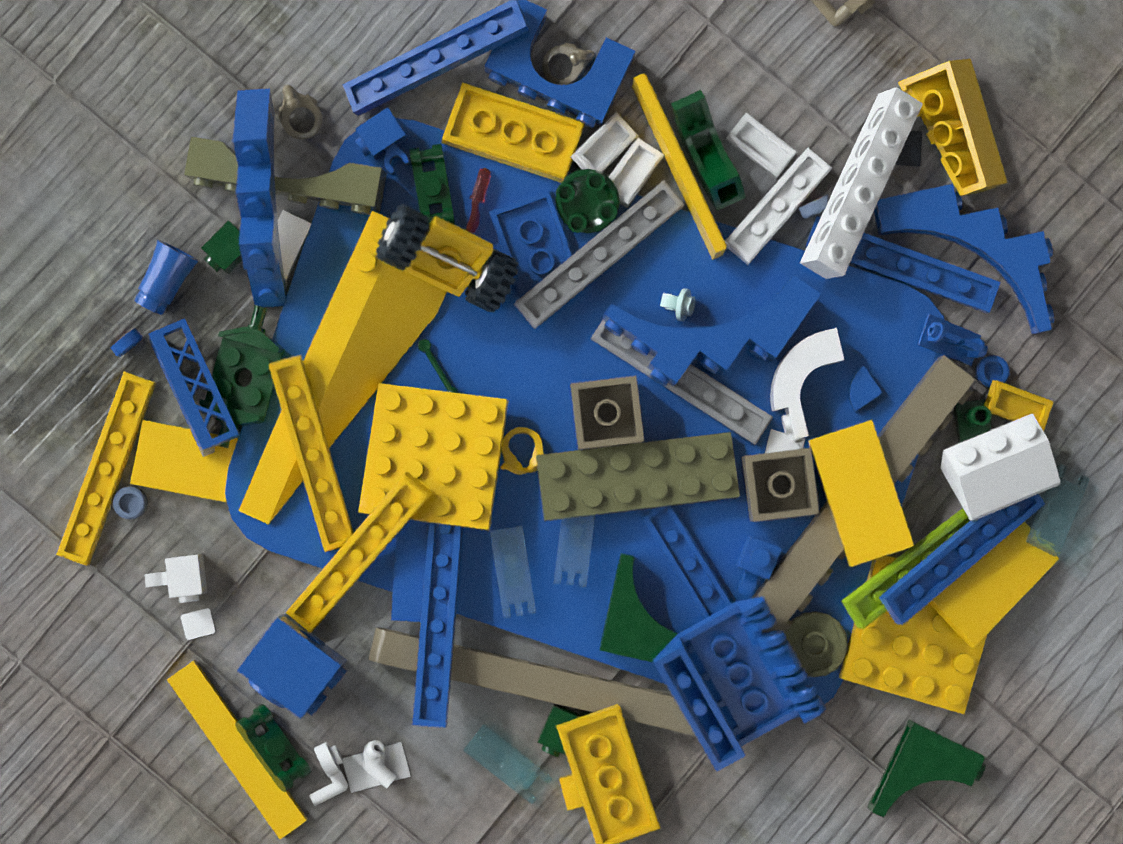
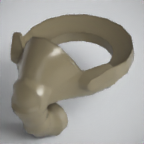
[542,43,596,85]
[279,85,323,140]

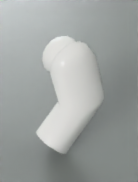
[363,740,397,789]

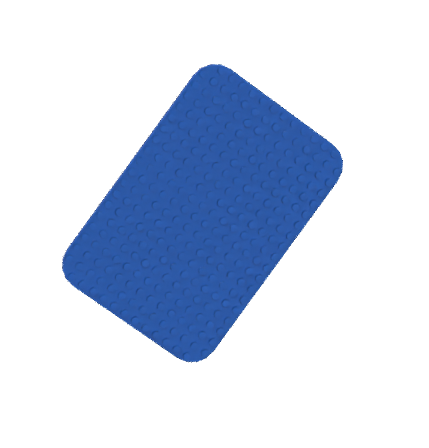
[225,118,949,720]

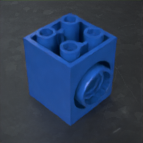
[237,613,347,719]

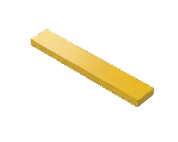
[632,73,727,260]
[269,355,354,552]
[56,372,156,566]
[286,471,432,633]
[167,660,308,839]

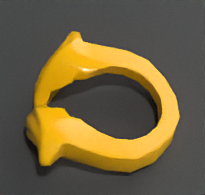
[500,427,544,475]

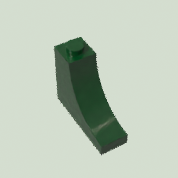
[599,553,679,663]
[867,719,986,818]

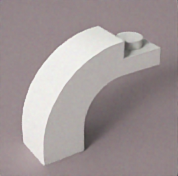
[770,328,844,440]

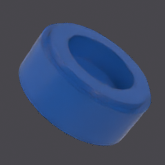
[110,328,143,357]
[975,355,1010,388]

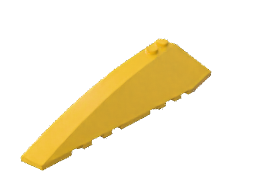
[239,211,447,524]

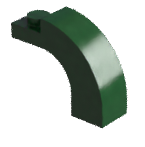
[671,90,746,211]

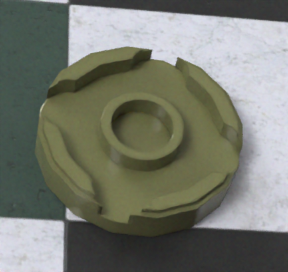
[785,611,848,677]

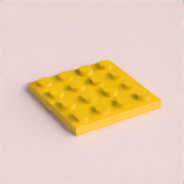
[358,383,509,531]
[839,555,987,714]

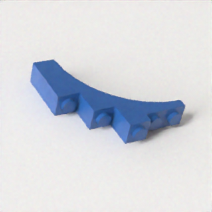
[233,88,287,307]
[873,184,1054,335]
[601,275,821,386]

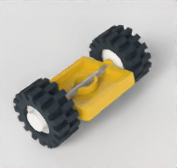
[376,205,518,313]

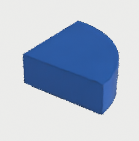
[849,366,883,412]

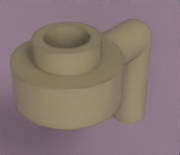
[811,0,876,26]

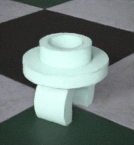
[660,288,695,321]

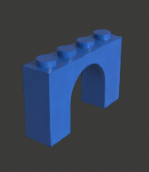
[484,0,635,128]

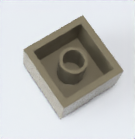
[570,376,644,450]
[742,448,819,522]

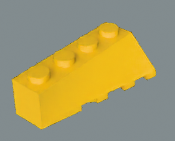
[898,59,1008,196]

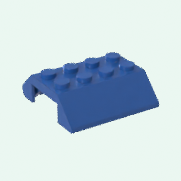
[653,597,826,771]

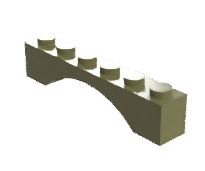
[184,137,387,215]

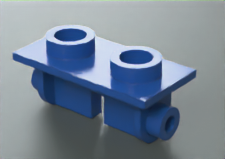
[918,314,988,366]

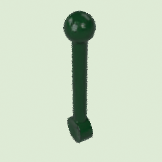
[418,339,459,393]

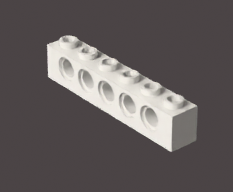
[800,87,923,279]

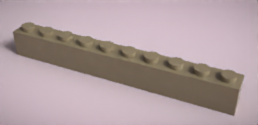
[751,355,975,634]

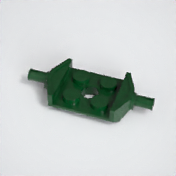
[199,305,284,448]

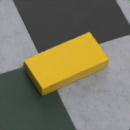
[984,380,1054,432]

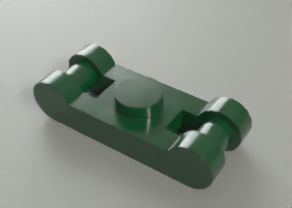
[409,144,456,226]
[235,704,311,792]

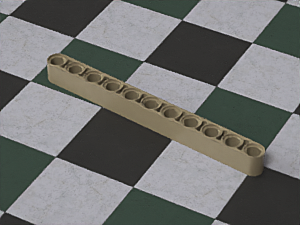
[368,627,696,736]

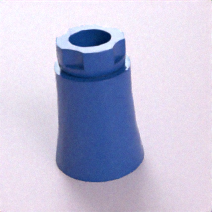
[134,240,199,315]

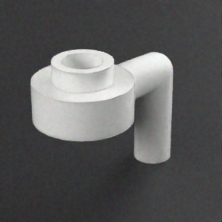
[309,742,348,806]

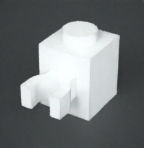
[144,554,207,603]

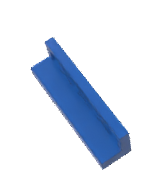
[148,318,239,457]

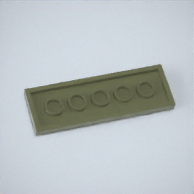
[536,432,740,522]

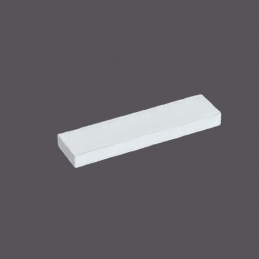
[725,148,832,265]

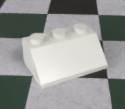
[941,413,1061,522]

